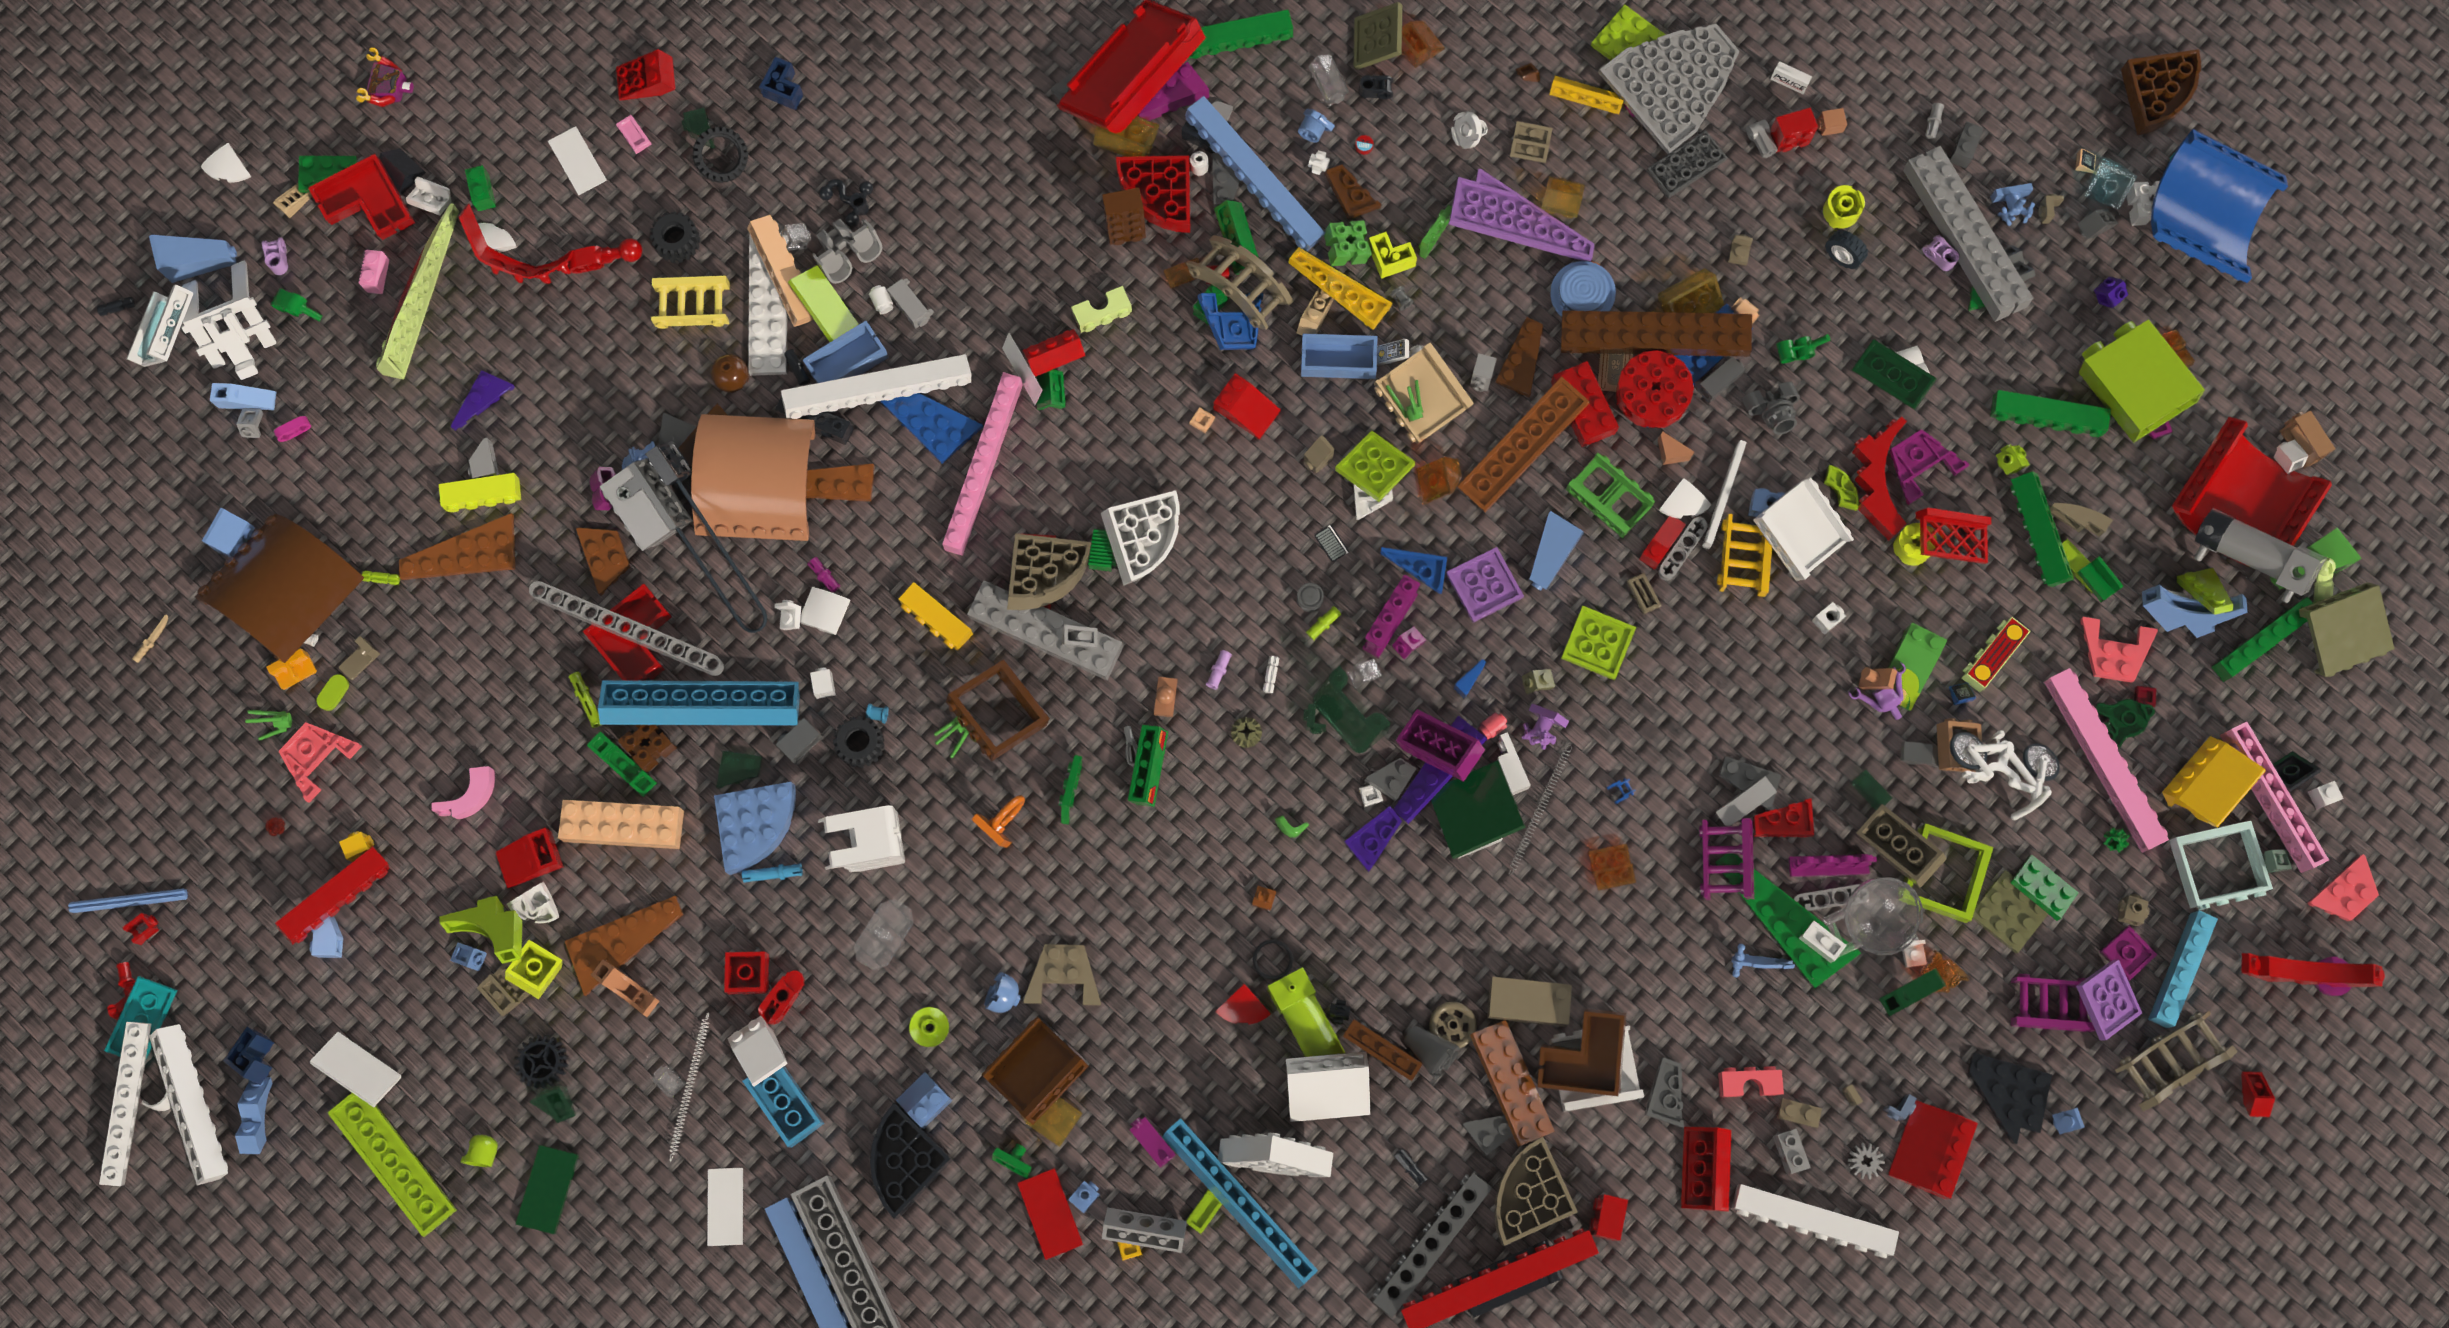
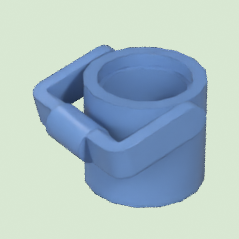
[1298,109,1335,143]

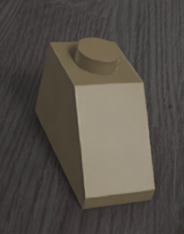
[1303,435,1334,474]

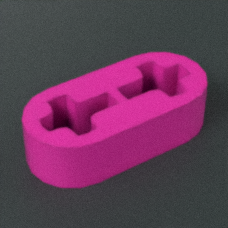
[274,416,311,442]

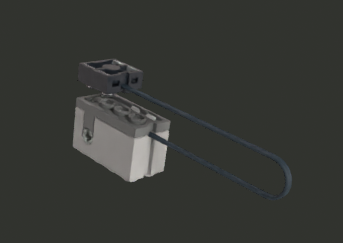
[600,441,767,633]

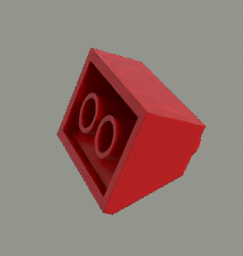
[1022,329,1086,377]

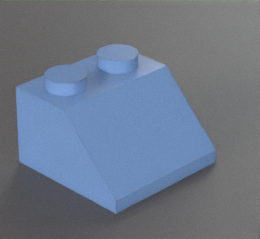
[202,508,255,557]
[896,1072,953,1129]

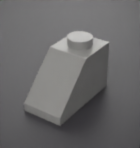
[468,438,499,479]

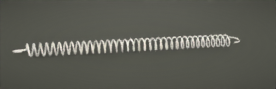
[669,1012,710,1162]

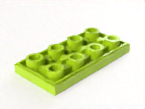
[788,265,859,342]

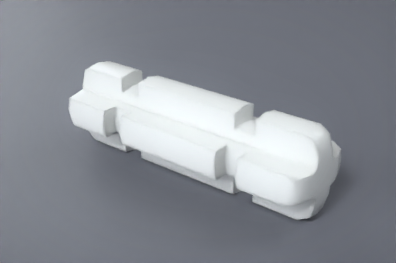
[1263,656,1279,693]

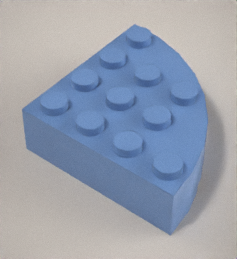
[714,782,796,875]

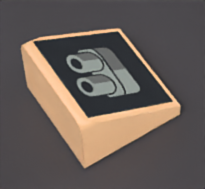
[2075,149,2096,173]

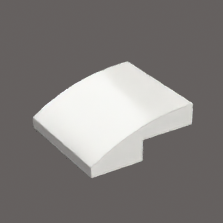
[800,587,850,635]

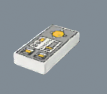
[1377,339,1409,366]

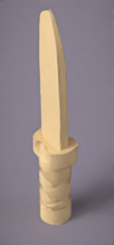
[132,615,168,663]

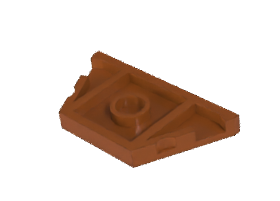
[576,528,631,596]

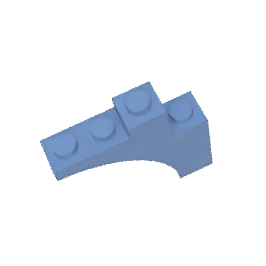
[2142,584,2248,638]

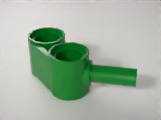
[270,288,323,322]
[1776,334,1830,364]

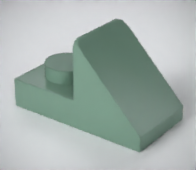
[2262,850,2292,873]

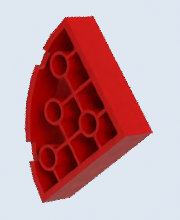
[1116,156,1190,233]

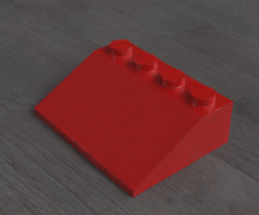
[1888,1100,1978,1199]

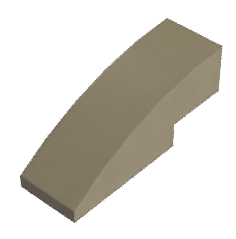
[2049,503,2113,537]

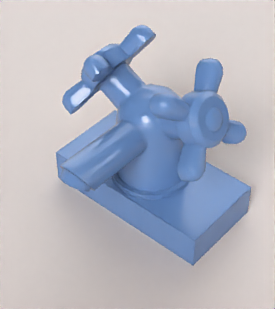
[1990,183,2035,226]

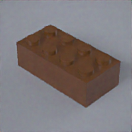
[1102,187,1146,245]

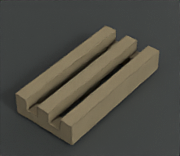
[1626,573,1662,615]

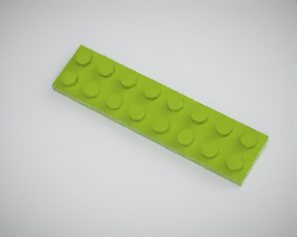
[328,1093,457,1237]

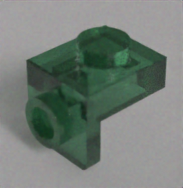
[1303,704,1326,734]

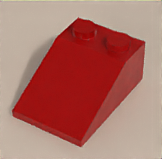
[1213,373,1281,440]

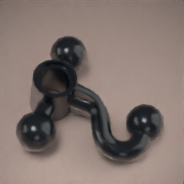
[819,179,873,227]

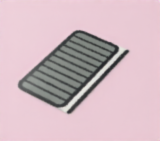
[1315,525,1349,562]

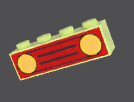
[1961,617,2030,693]

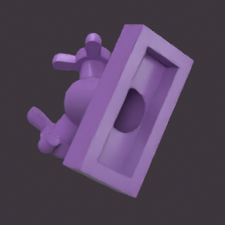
[1522,704,1569,750]

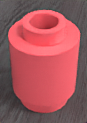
[1478,712,1507,740]

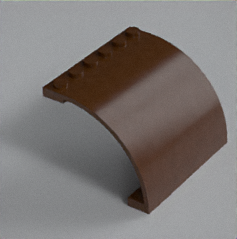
[195,514,364,663]

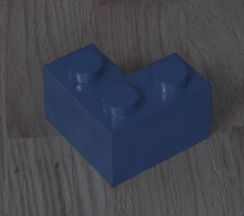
[759,57,803,110]
[223,1027,274,1085]

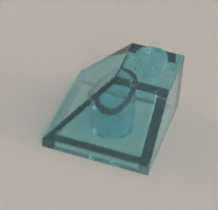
[2085,156,2137,210]

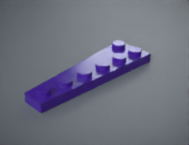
[1393,716,1487,824]

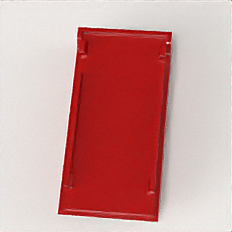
[1056,0,1206,133]

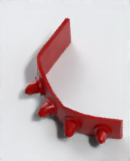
[459,204,573,284]

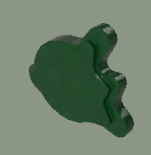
[2095,699,2155,748]

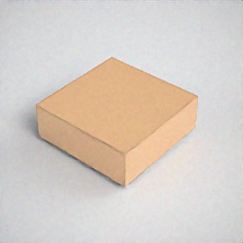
[1189,407,1215,433]

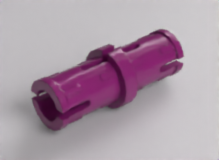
[807,557,840,593]

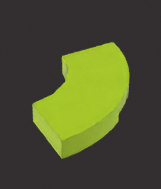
[1824,465,1859,511]

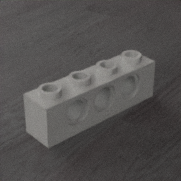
[1102,1207,1187,1253]

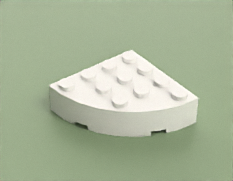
[1101,491,1180,585]
[1218,1133,1333,1177]

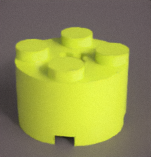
[1823,185,1865,228]
[1893,523,1937,566]

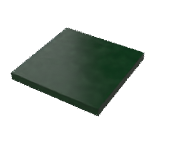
[1431,760,1526,859]

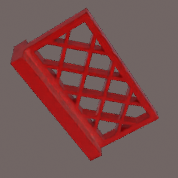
[1916,507,1991,564]

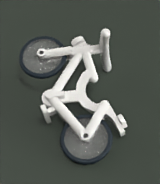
[1950,730,2060,820]

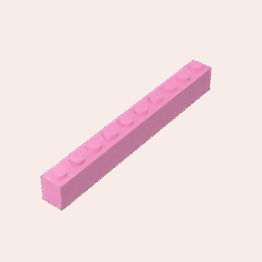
[942,372,1023,556]
[2044,668,2169,853]

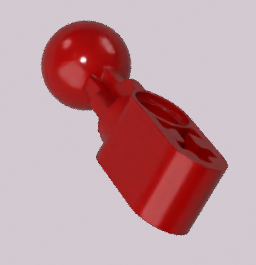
[568,238,643,274]

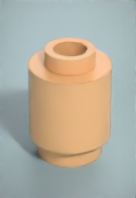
[1731,297,1759,324]

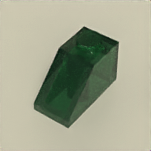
[682,108,716,149]

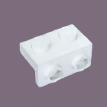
[406,177,451,215]

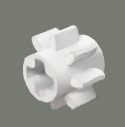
[1308,150,1330,175]

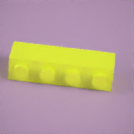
[439,473,521,512]

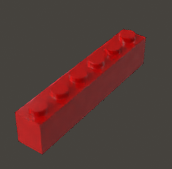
[275,847,389,945]

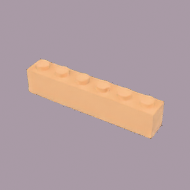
[747,215,814,327]

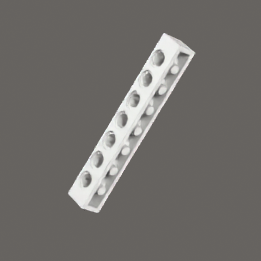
[99,1022,152,1186]

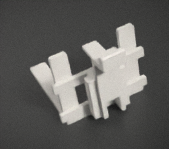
[181,260,276,380]

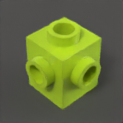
[1996,444,2030,475]

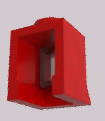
[122,913,159,945]

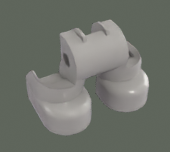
[813,219,883,284]

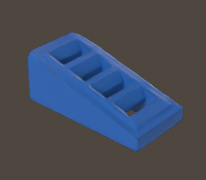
[1454,659,1486,699]

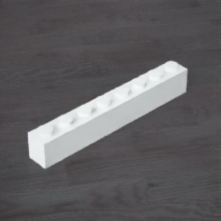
[149,1024,228,1185]
[1731,1184,1899,1258]

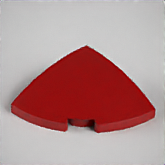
[1215,984,1271,1025]

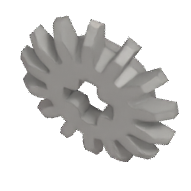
[1848,1143,1885,1180]

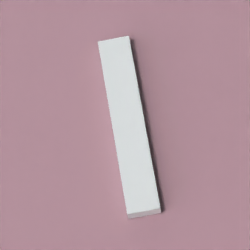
[1702,440,1747,549]

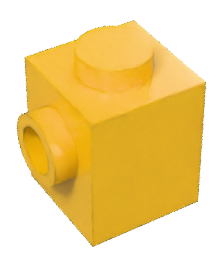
[339,831,374,862]

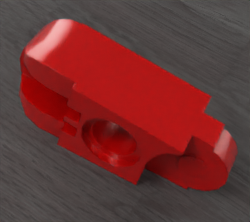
[758,970,805,1025]

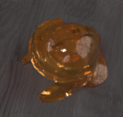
[1920,950,1970,993]

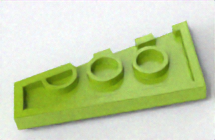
[2177,568,2233,615]

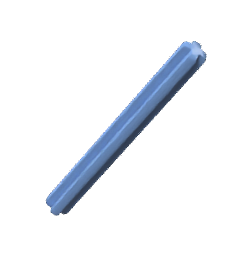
[68,889,188,913]

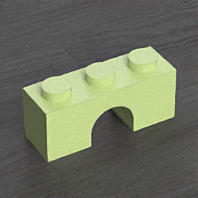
[1071,286,1132,333]

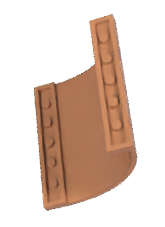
[691,414,815,541]

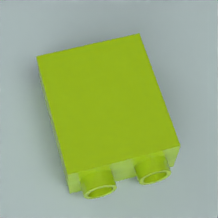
[2079,319,2205,443]

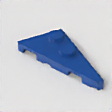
[1380,547,1447,594]

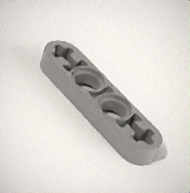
[1658,517,1708,581]
[1793,884,1868,911]

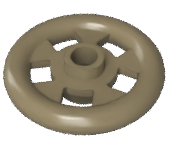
[1429,1002,1477,1048]

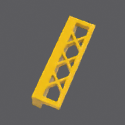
[1549,76,1624,115]

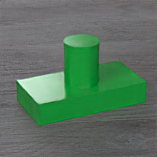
[992,1144,1032,1179]

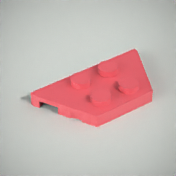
[2307,854,2379,921]

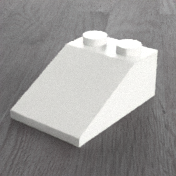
[727,1016,788,1086]

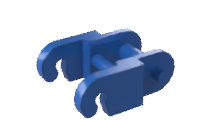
[1606,778,1636,804]

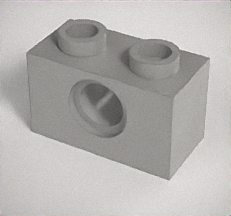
[1470,353,1497,392]
[1773,1129,1811,1175]

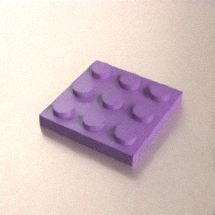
[1446,547,1524,623]
[2076,959,2142,1040]

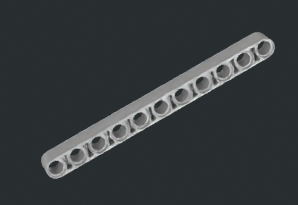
[529,581,724,676]

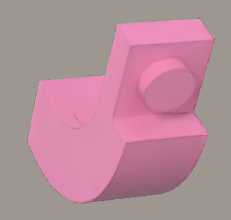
[432,766,495,819]

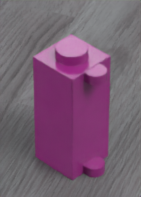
[1130,1117,1176,1168]

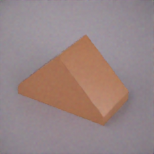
[1658,432,1694,465]

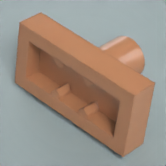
[1858,667,1897,690]

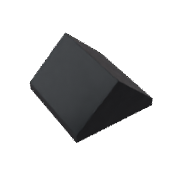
[379,148,426,196]
[2273,751,2321,792]

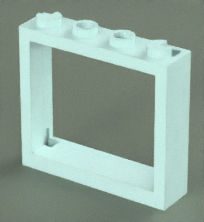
[2169,821,2273,910]

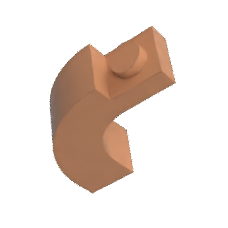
[591,959,659,1017]

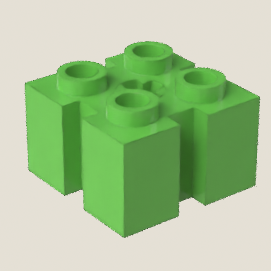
[1324,220,1372,266]

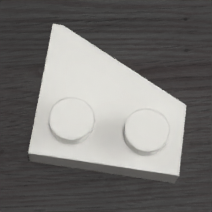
[1353,484,1393,520]

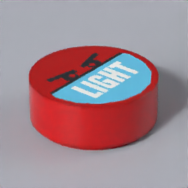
[1355,135,1374,155]

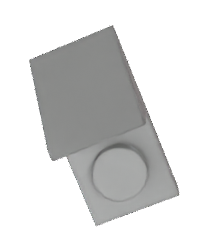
[1062,625,1097,649]

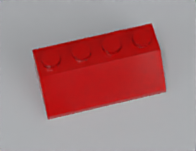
[1681,1127,1731,1212]

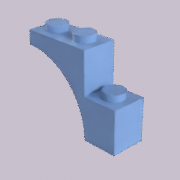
[235,1077,273,1154]

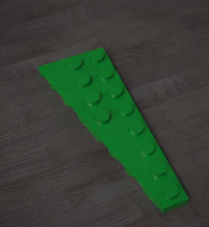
[1715,853,1861,989]

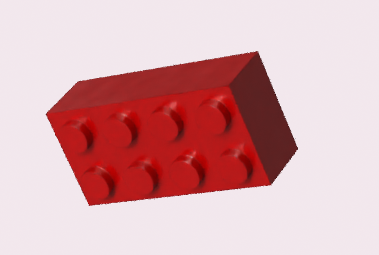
[1551,361,1619,447]

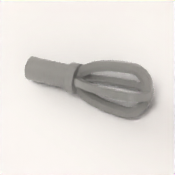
[1124,726,1138,767]

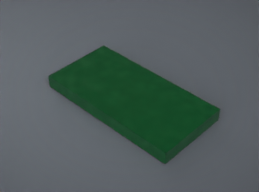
[1852,339,1937,410]
[515,1145,579,1234]

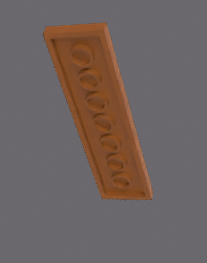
[1457,377,1590,513]

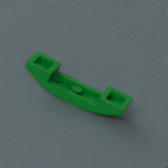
[587,731,657,797]

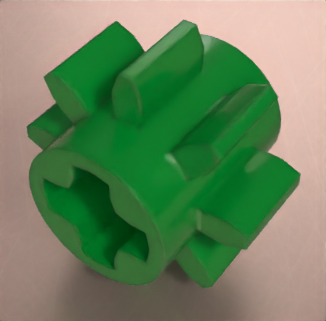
[2103,827,2130,853]

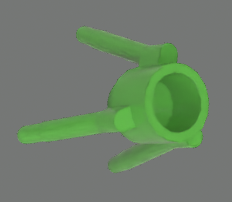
[1386,380,1424,422]
[245,710,292,740]
[934,717,969,758]

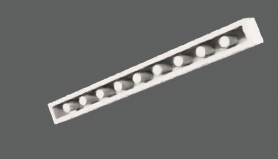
[781,354,971,419]

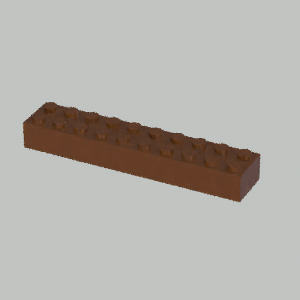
[1561,310,1752,357]

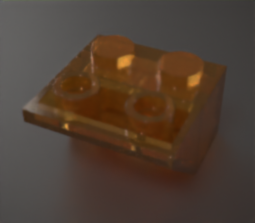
[1402,21,1445,68]

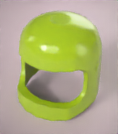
[461,1135,498,1167]

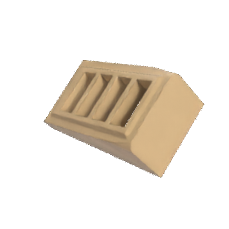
[273,183,312,218]

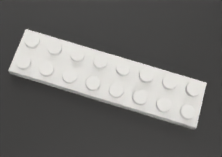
[749,233,787,376]

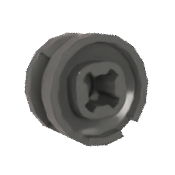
[1297,583,1324,612]

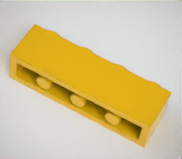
[899,582,973,651]

